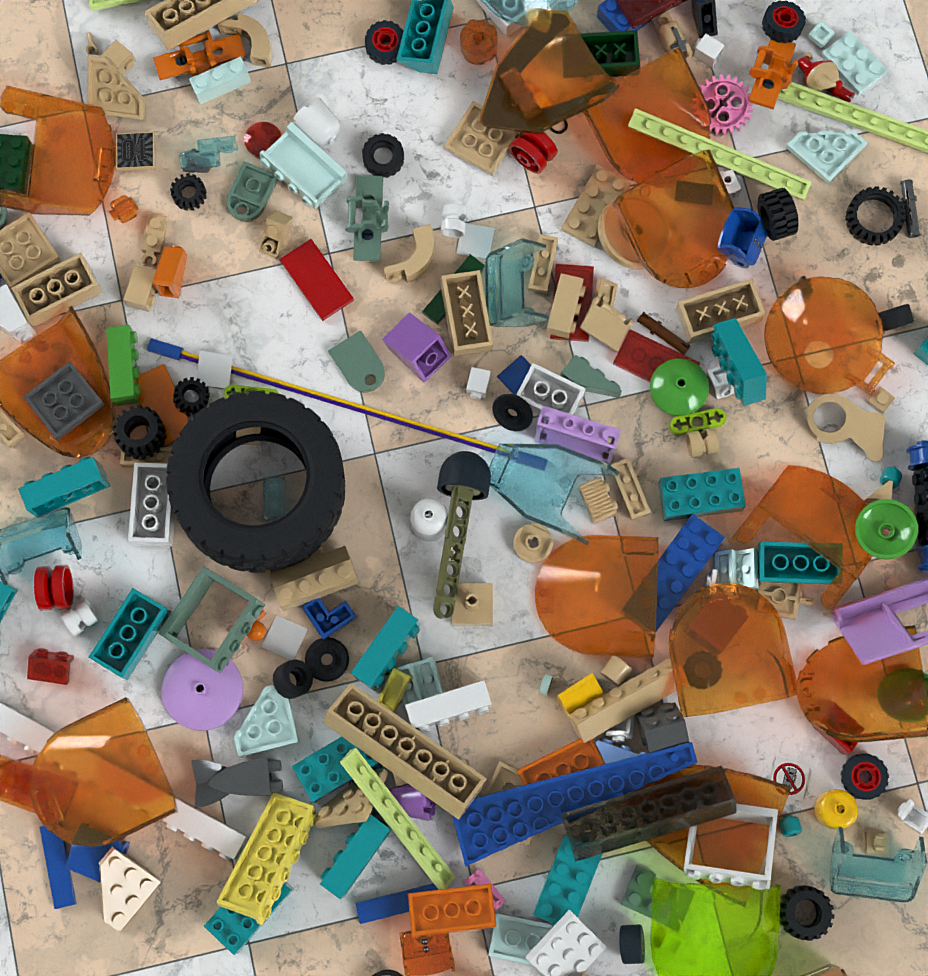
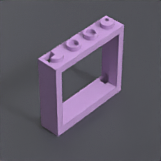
[535,406,621,465]

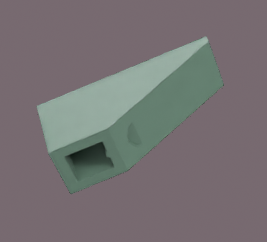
[560,355,622,398]

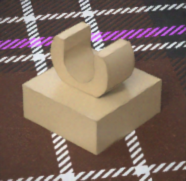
[865,832,888,854]

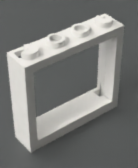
[684,797,778,890]

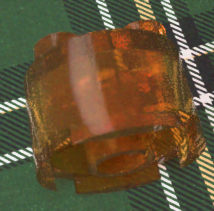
[460,19,498,65]

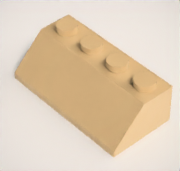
[270,546,359,611]

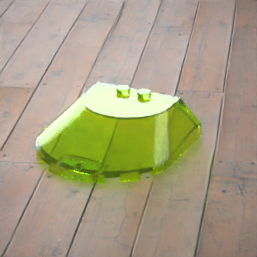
[650,877,781,976]

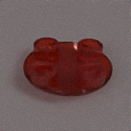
[244,122,281,158]

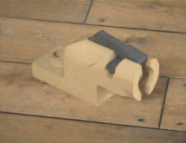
[651,11,693,63]

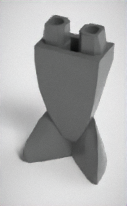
[192,757,283,808]

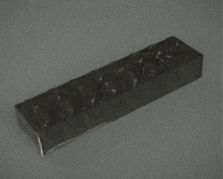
[561,765,736,862]

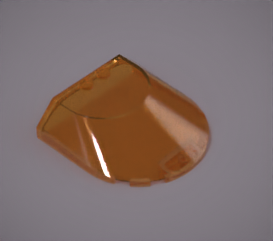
[583,47,711,186]
[612,149,735,288]
[535,535,659,659]
[669,583,799,717]
[796,625,928,742]
[30,697,178,847]

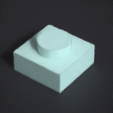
[807,21,835,49]

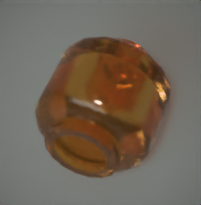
[109,195,139,223]

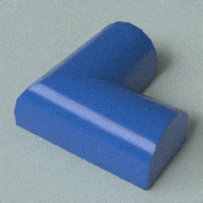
[301,598,357,640]

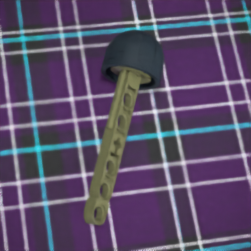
[433,451,491,619]

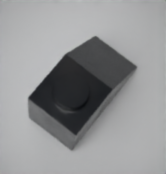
[691,0,718,39]

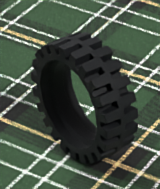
[845,186,906,246]

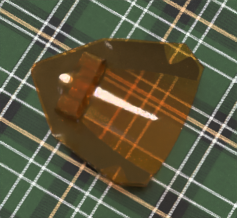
[480,9,620,134]

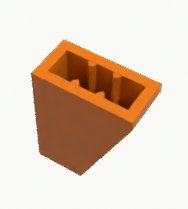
[153,245,187,299]

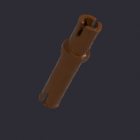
[636,312,691,356]

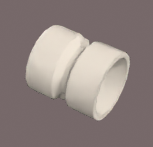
[441,203,467,238]
[61,599,100,636]

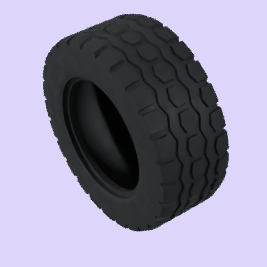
[166,391,346,573]

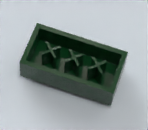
[561,30,640,80]

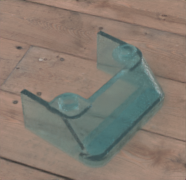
[485,238,548,327]
[0,507,82,585]
[830,827,927,903]

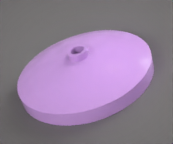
[161,649,244,731]

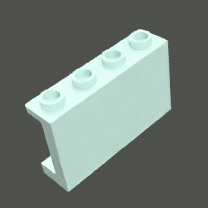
[260,122,347,209]

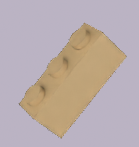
[546,273,586,339]

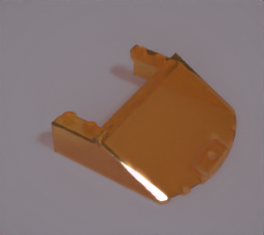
[0,86,115,216]
[728,465,883,616]

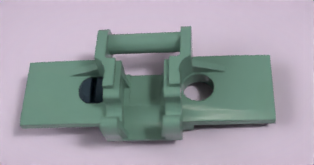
[345,176,389,261]

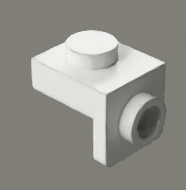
[606,715,635,743]
[898,799,928,835]

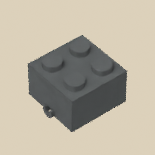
[636,702,689,753]

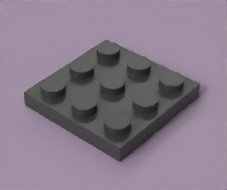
[23,361,105,441]

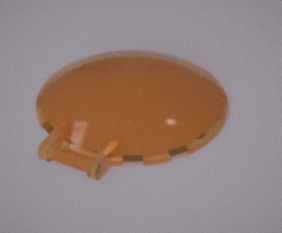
[764,276,895,396]

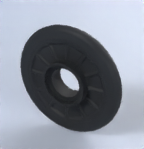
[492,394,533,431]
[305,637,349,682]

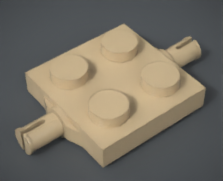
[744,582,814,620]

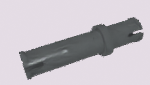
[900,179,921,238]

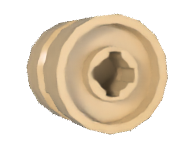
[686,428,719,458]

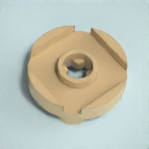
[513,523,553,563]

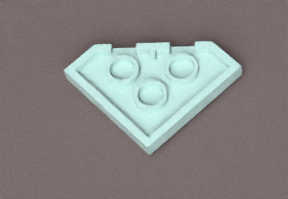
[786,131,867,184]
[234,685,299,757]

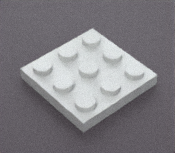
[526,910,607,976]

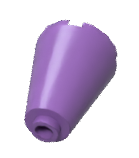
[388,784,436,821]

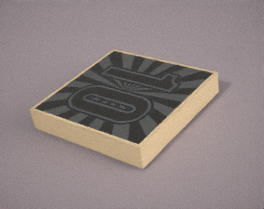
[116,132,155,171]

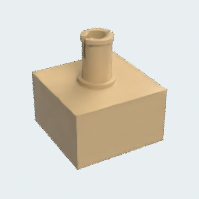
[452,583,493,626]

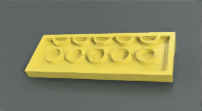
[217,793,317,925]

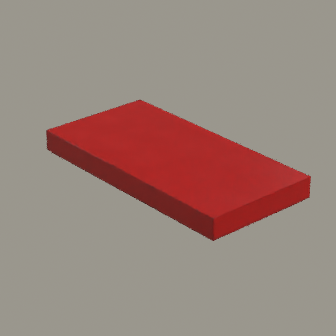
[279,239,354,321]

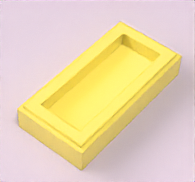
[378,667,413,713]

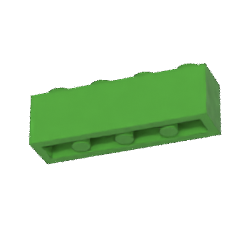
[106,325,141,406]

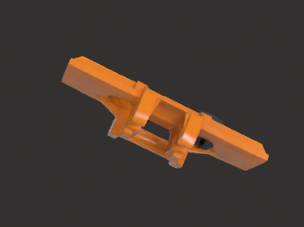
[153,30,247,80]
[748,39,798,110]

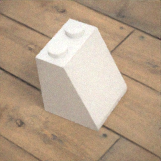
[0,284,38,344]

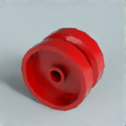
[509,130,558,174]
[34,565,74,611]

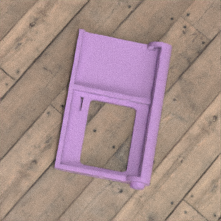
[831,578,928,665]

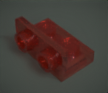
[27,648,74,685]

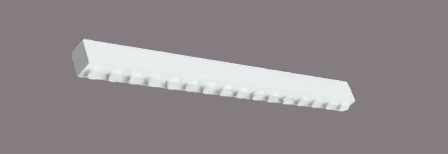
[0,701,249,861]

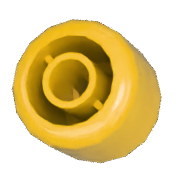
[814,789,858,830]

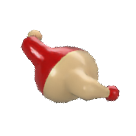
[798,52,843,91]

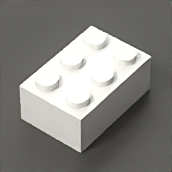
[516,363,586,415]

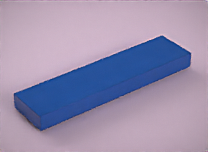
[39,822,77,910]
[355,883,438,924]

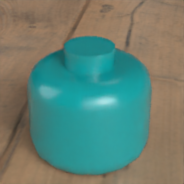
[880,467,902,489]
[779,814,802,837]

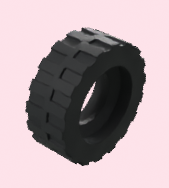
[362,133,404,178]

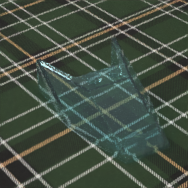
[489,443,619,545]

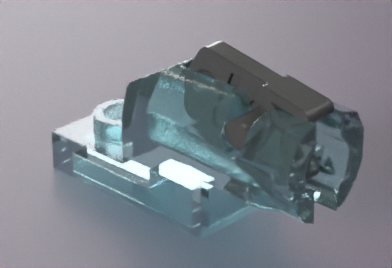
[179,136,238,173]

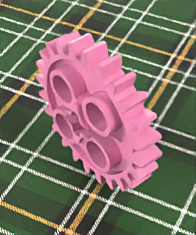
[692,74,754,136]

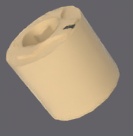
[600,656,632,687]

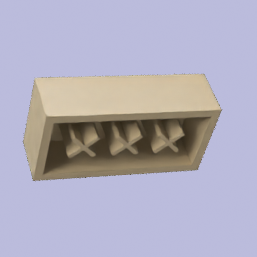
[440,270,493,357]
[676,279,765,344]

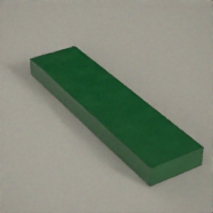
[422,254,485,325]

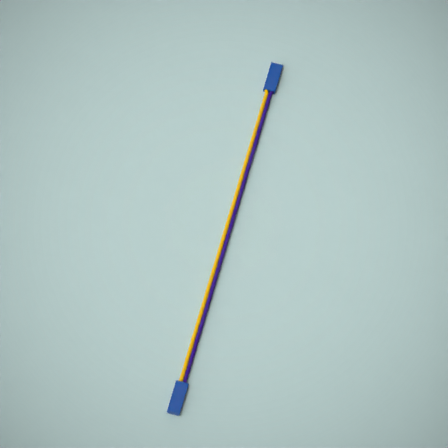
[147,338,548,471]

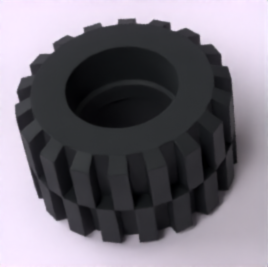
[757,187,799,241]
[112,405,167,460]
[777,885,835,941]

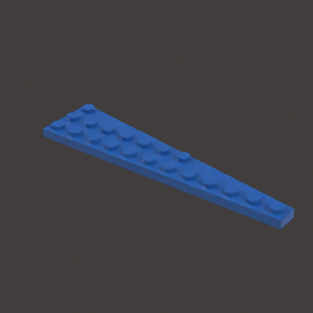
[452,742,697,867]

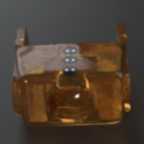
[399,930,456,976]

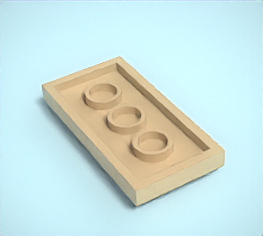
[561,165,631,247]

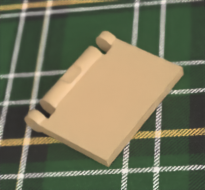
[580,296,634,352]

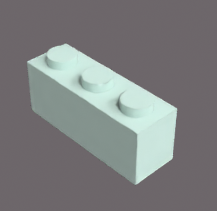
[189,56,251,105]

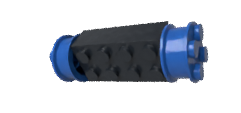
[906,440,928,573]

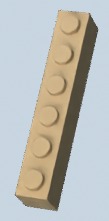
[568,656,690,743]

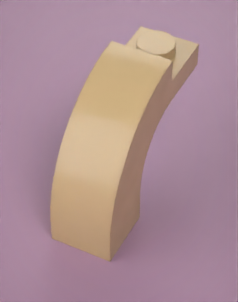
[218,14,272,68]
[384,224,435,283]

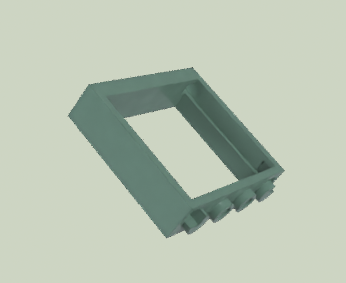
[158,566,265,673]

